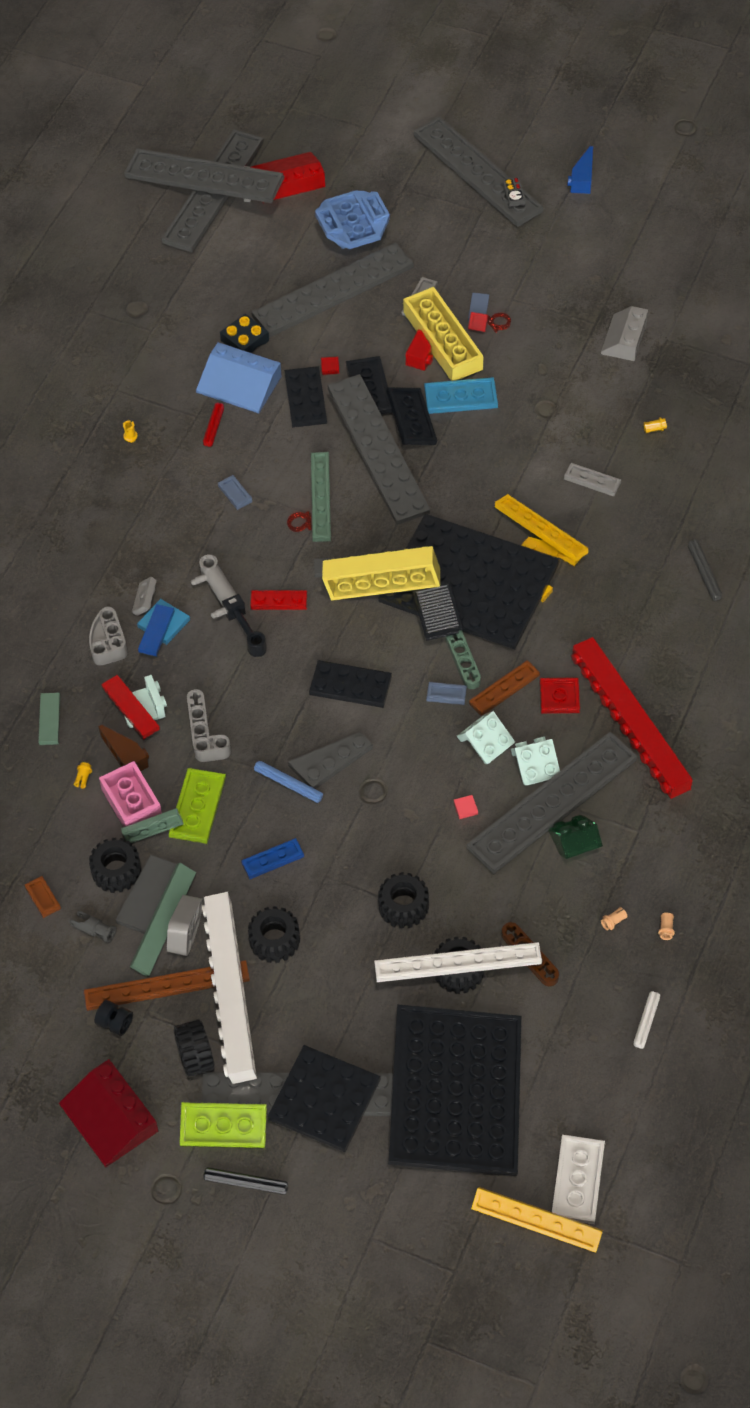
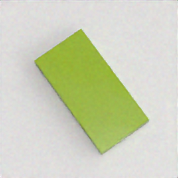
[169,768,226,844]
[180,1102,267,1148]

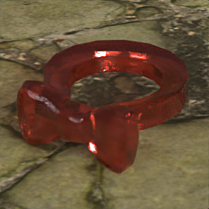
[487,313,511,332]
[287,511,312,532]

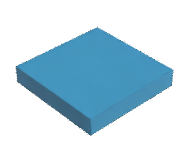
[137,599,190,645]

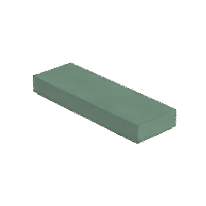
[39,693,61,745]
[121,808,184,843]

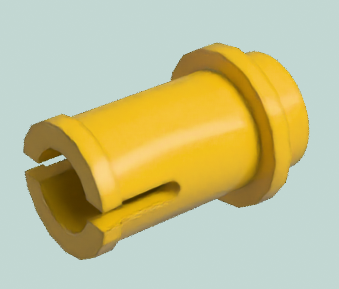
[643,417,667,433]
[123,420,138,443]
[74,762,92,789]

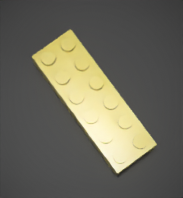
[403,287,483,381]
[322,546,440,601]

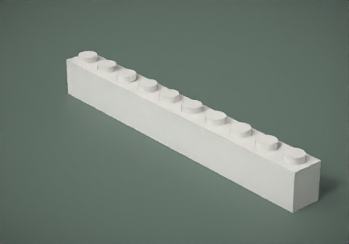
[202,892,257,1084]

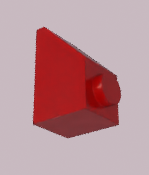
[406,329,433,371]

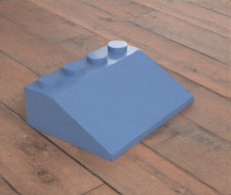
[196,342,282,413]

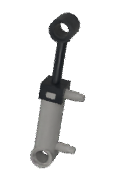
[191,554,267,657]

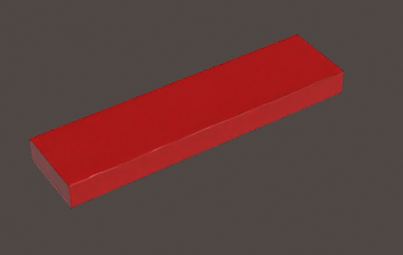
[101,675,160,739]

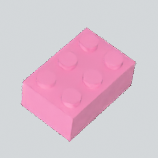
[99,761,162,827]

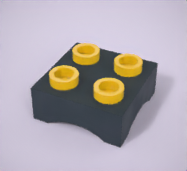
[220,314,269,353]

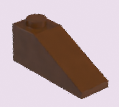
[98,725,149,772]

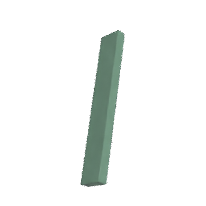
[311,452,331,542]
[130,863,196,977]

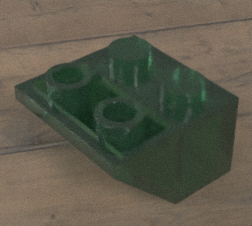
[549,815,603,859]

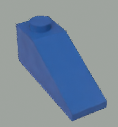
[568,146,593,194]

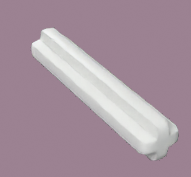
[633,991,660,1049]

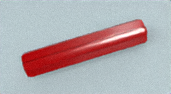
[203,402,224,447]

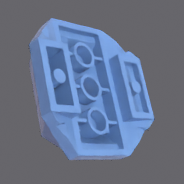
[315,190,390,249]

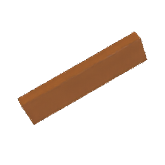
[469,660,540,716]

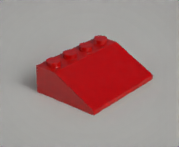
[250,152,325,203]

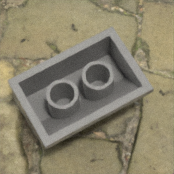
[601,306,648,361]

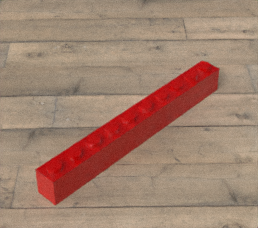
[571,637,693,799]

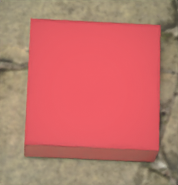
[454,795,478,819]

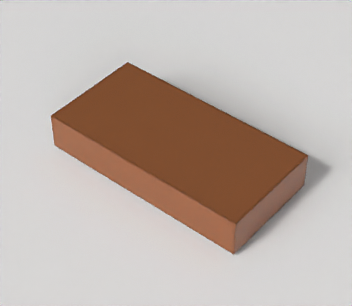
[24,876,61,918]

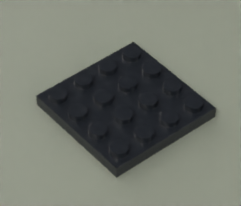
[267,1045,381,1152]

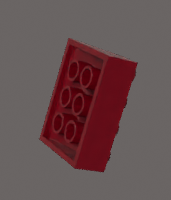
[59,1059,159,1168]

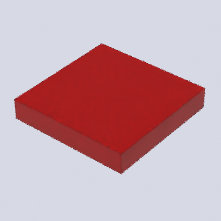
[540,678,580,714]

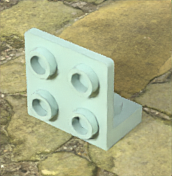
[457,711,515,764]

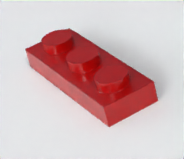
[250,590,307,610]

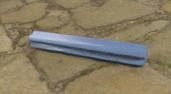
[254,761,323,803]

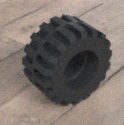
[89,838,142,893]
[378,872,429,928]
[248,906,300,963]
[435,936,485,994]
[174,1019,214,1077]

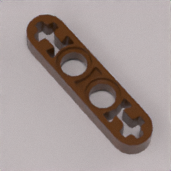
[502,922,559,987]

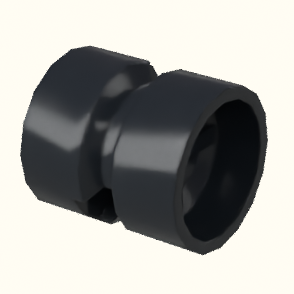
[94,999,133,1036]

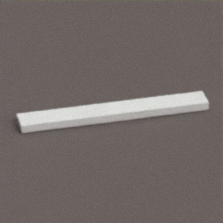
[374,942,542,982]

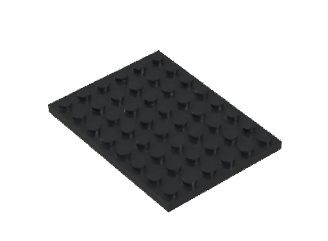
[378,514,560,649]
[388,1004,522,1176]

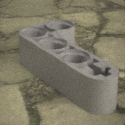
[187,689,231,762]

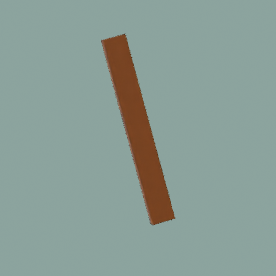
[84,960,250,1011]

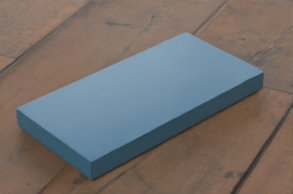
[424,377,498,414]

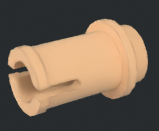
[601,907,628,930]
[658,912,675,940]

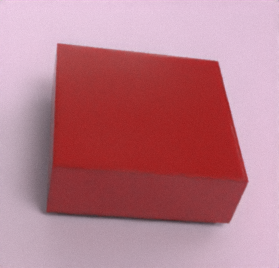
[468,312,488,332]
[321,357,339,375]

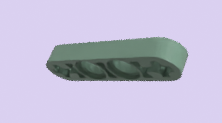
[445,630,481,689]

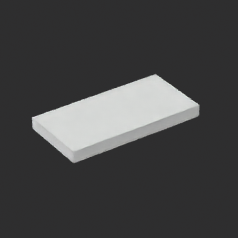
[552,1135,605,1224]

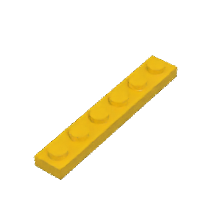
[495,494,588,562]
[471,1187,603,1253]

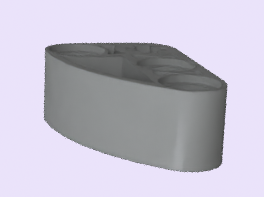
[89,607,128,665]
[167,895,204,956]

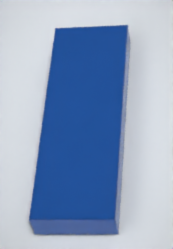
[138,604,175,656]
[241,838,304,880]

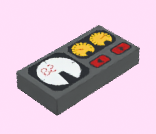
[503,177,526,207]

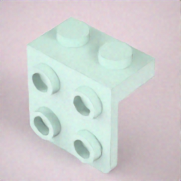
[124,675,167,728]
[511,736,560,785]

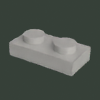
[132,577,157,616]

